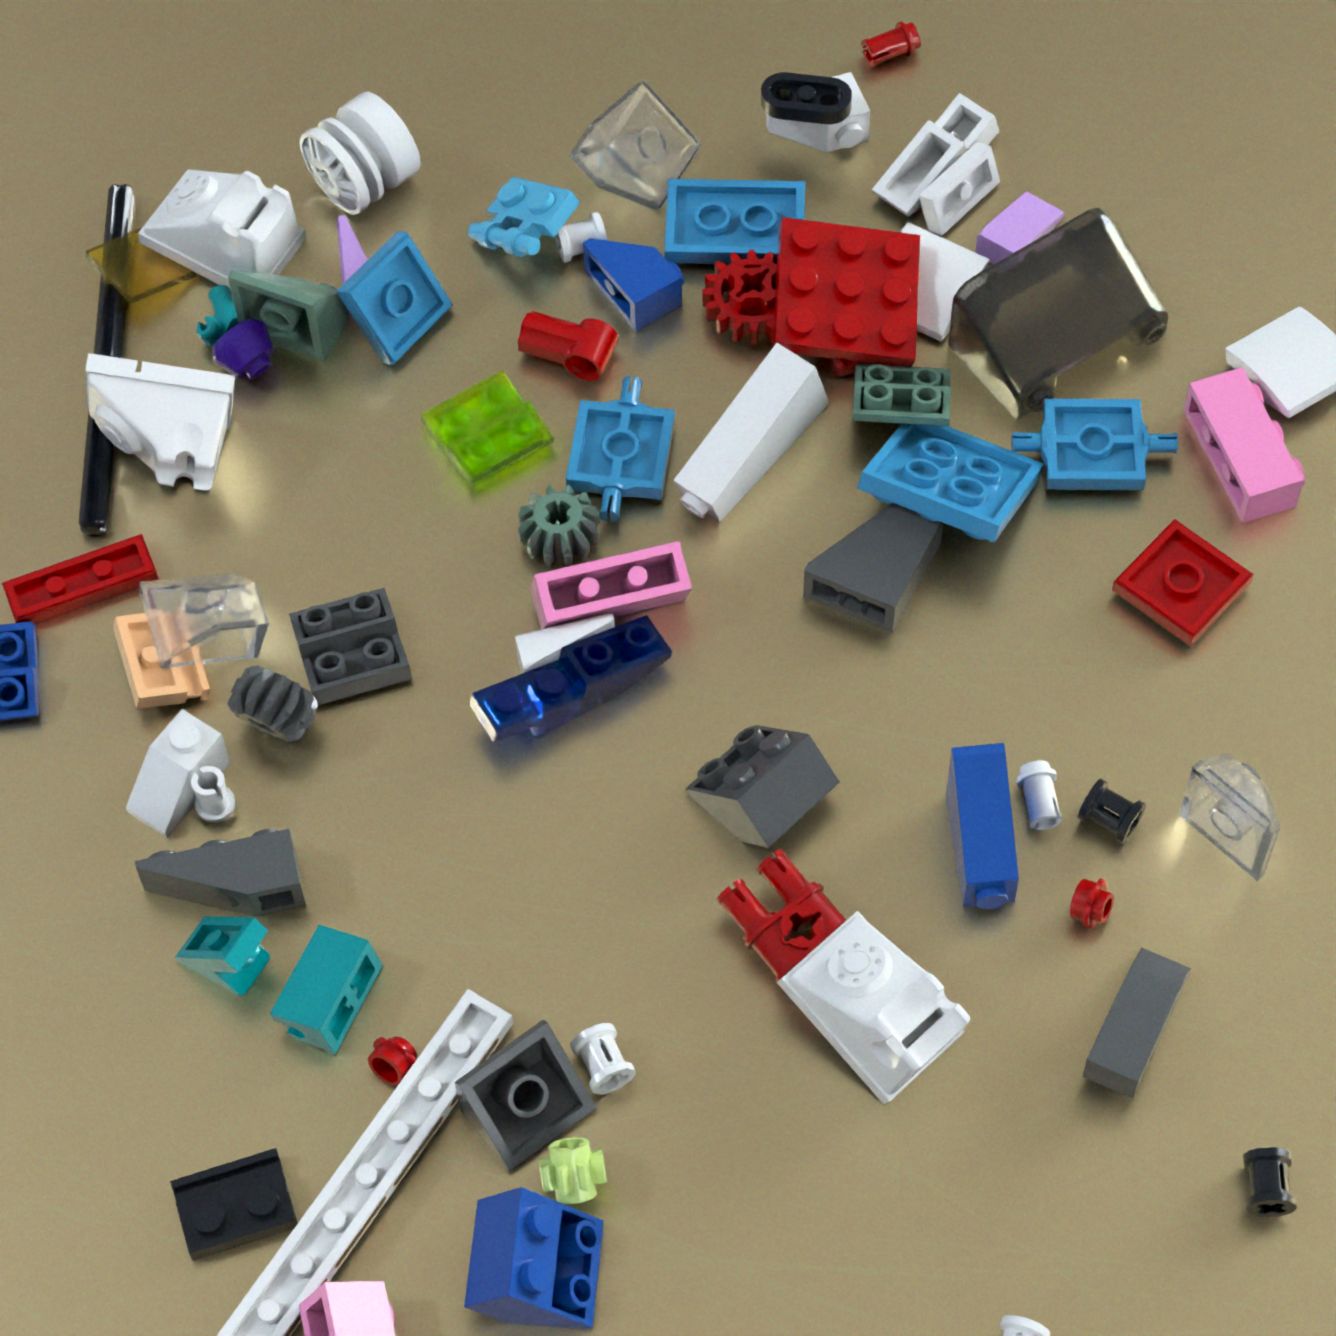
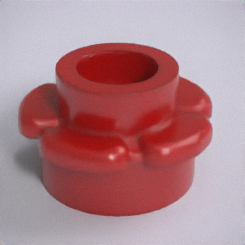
[1070,878,1114,929]
[368,1036,417,1086]

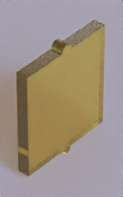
[85,228,197,304]

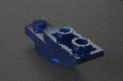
[469,615,672,743]

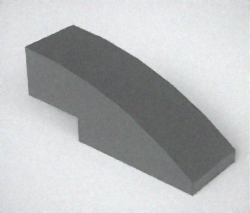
[1082,947,1191,1098]

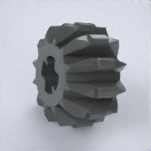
[227,666,319,742]

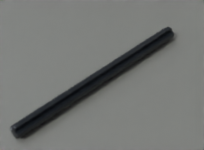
[78,184,134,535]

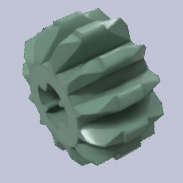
[518,484,600,568]

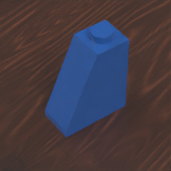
[946,743,1019,909]

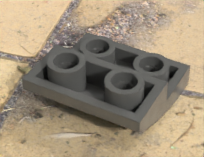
[289,588,412,705]

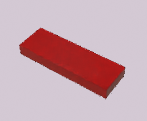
[2,534,159,624]

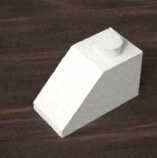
[766,72,870,153]
[126,709,231,838]

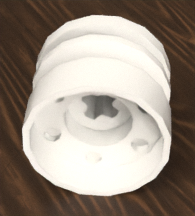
[299,91,421,215]

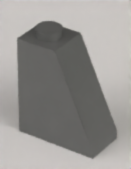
[803,503,943,633]

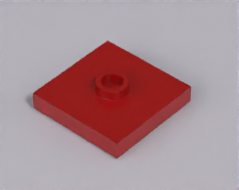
[1112,519,1254,647]

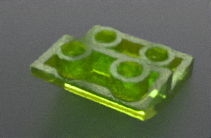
[421,370,554,487]

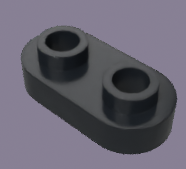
[761,72,852,125]

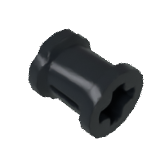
[1077,778,1146,844]
[1243,1147,1297,1217]

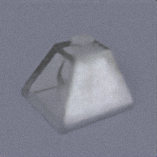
[569,81,702,210]
[138,572,269,668]
[1179,753,1280,881]

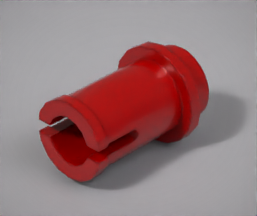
[861,21,921,67]

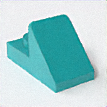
[174,916,270,995]

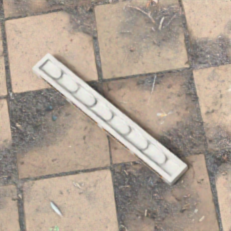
[217,989,513,1336]

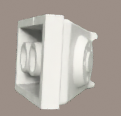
[138,169,306,290]
[85,353,235,491]
[777,911,970,1105]

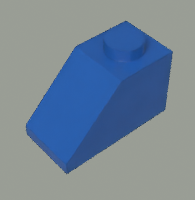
[583,238,684,332]

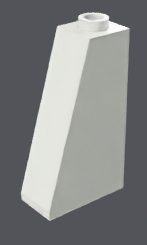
[673,343,830,522]

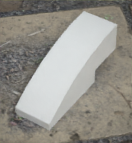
[872,93,1000,217]

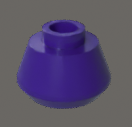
[212,318,274,380]

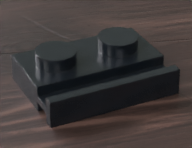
[170,1148,298,1261]

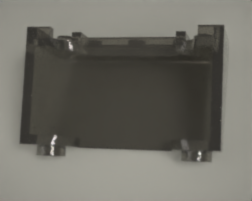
[948,208,1168,420]

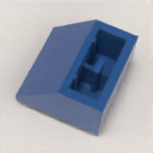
[464,1187,604,1329]

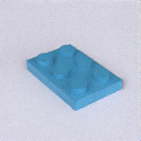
[664,179,805,264]

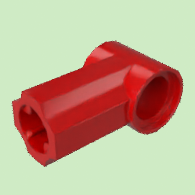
[517,311,619,382]

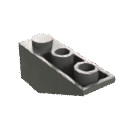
[135,828,306,917]

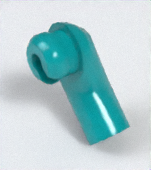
[196,285,239,347]

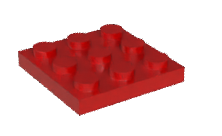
[772,217,920,367]

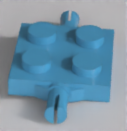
[566,376,675,522]
[1011,399,1178,490]

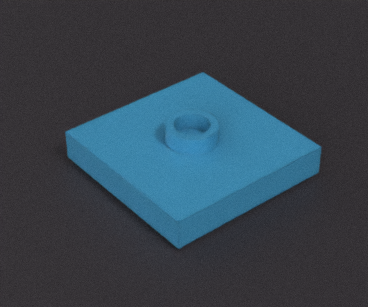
[336,231,453,365]

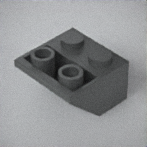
[685,725,840,848]

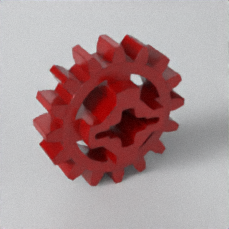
[702,250,777,344]

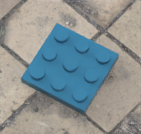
[857,423,1044,543]

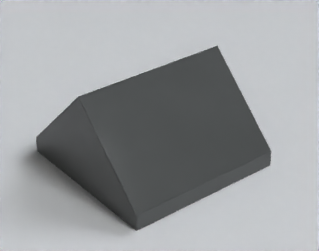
[455,1019,597,1171]

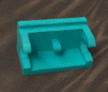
[270,925,383,1055]

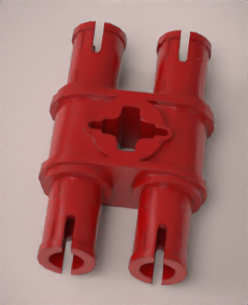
[716,849,846,983]

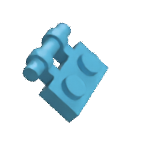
[468,176,580,257]

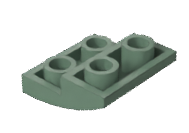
[852,364,951,426]

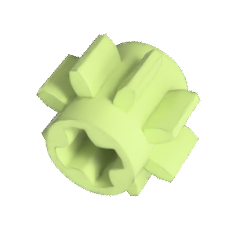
[538,1137,607,1204]

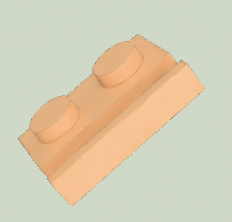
[113,608,210,709]

